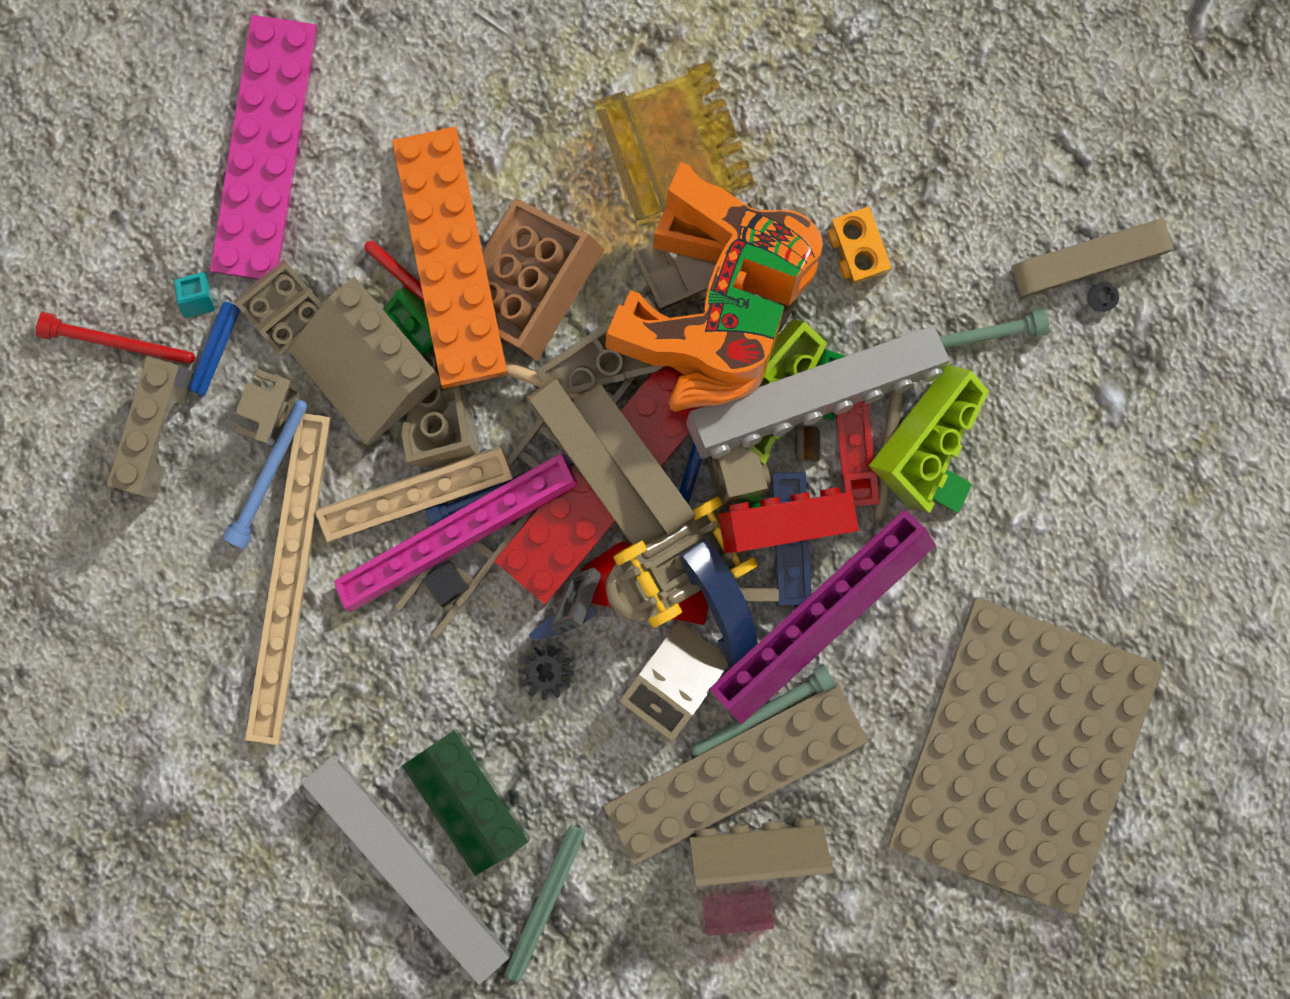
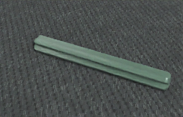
[504,825,585,982]

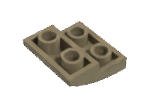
[234,259,323,355]

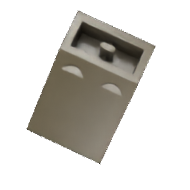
[619,621,728,742]

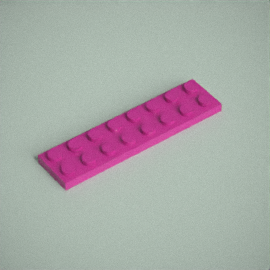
[210,15,318,280]

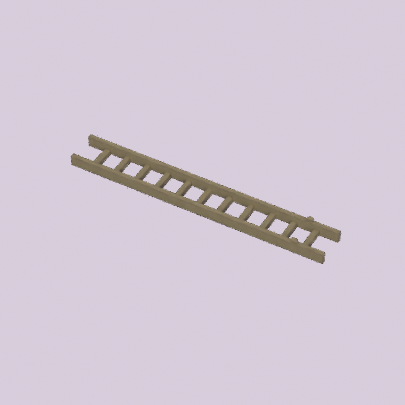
[395,376,637,639]

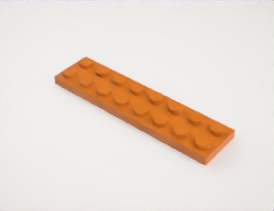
[392,126,508,389]

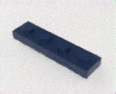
[772,472,812,606]

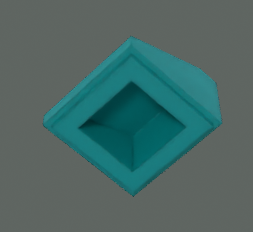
[174,272,215,318]

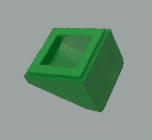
[932,470,972,513]

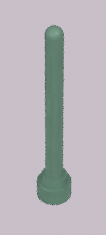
[939,309,1050,349]
[691,664,837,757]

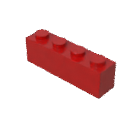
[718,487,859,554]

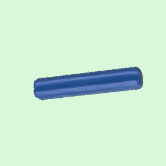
[188,301,240,396]

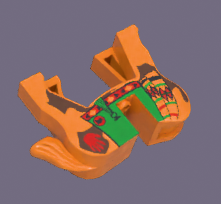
[605,162,823,411]

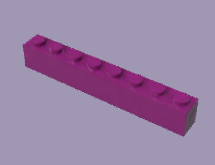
[709,509,936,725]

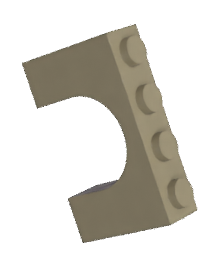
[107,356,193,499]

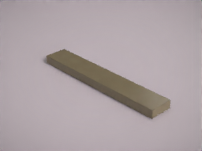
[527,377,665,545]

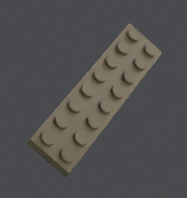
[603,683,869,865]

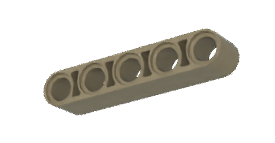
[1011,218,1174,298]
[573,383,695,535]

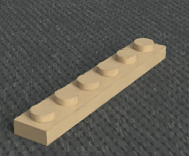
[315,446,514,542]

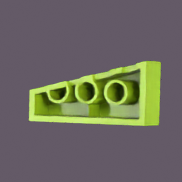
[741,320,827,465]
[869,365,989,514]

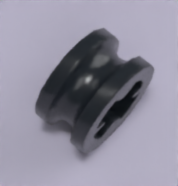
[1087,282,1119,312]

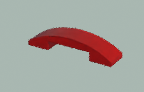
[836,401,880,506]

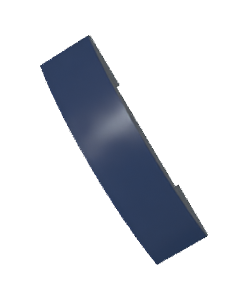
[679,538,758,668]

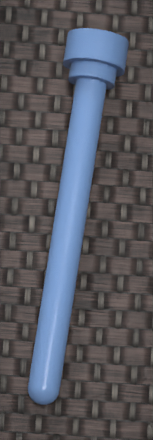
[222,400,307,549]

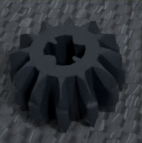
[517,644,574,700]

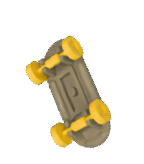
[606,495,758,628]

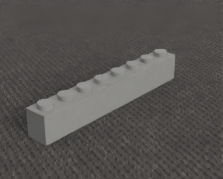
[686,325,950,459]
[301,755,511,985]

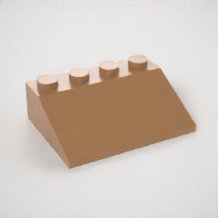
[483,198,605,361]

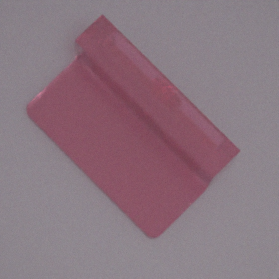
[703,890,774,936]

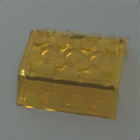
[593,61,756,227]

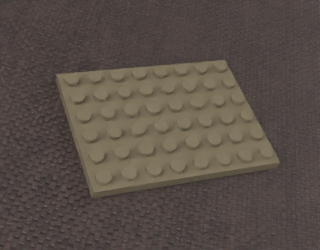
[887,597,1163,915]

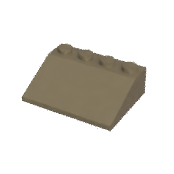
[287,276,441,446]
[689,818,833,887]

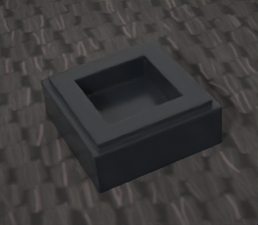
[422,560,469,608]

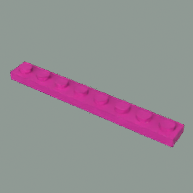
[334,453,578,612]

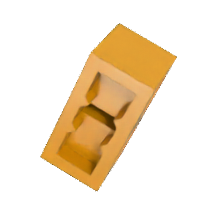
[827,206,892,286]

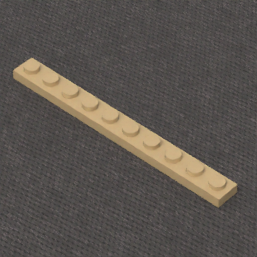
[245,413,332,745]

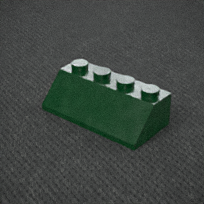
[402,729,530,876]

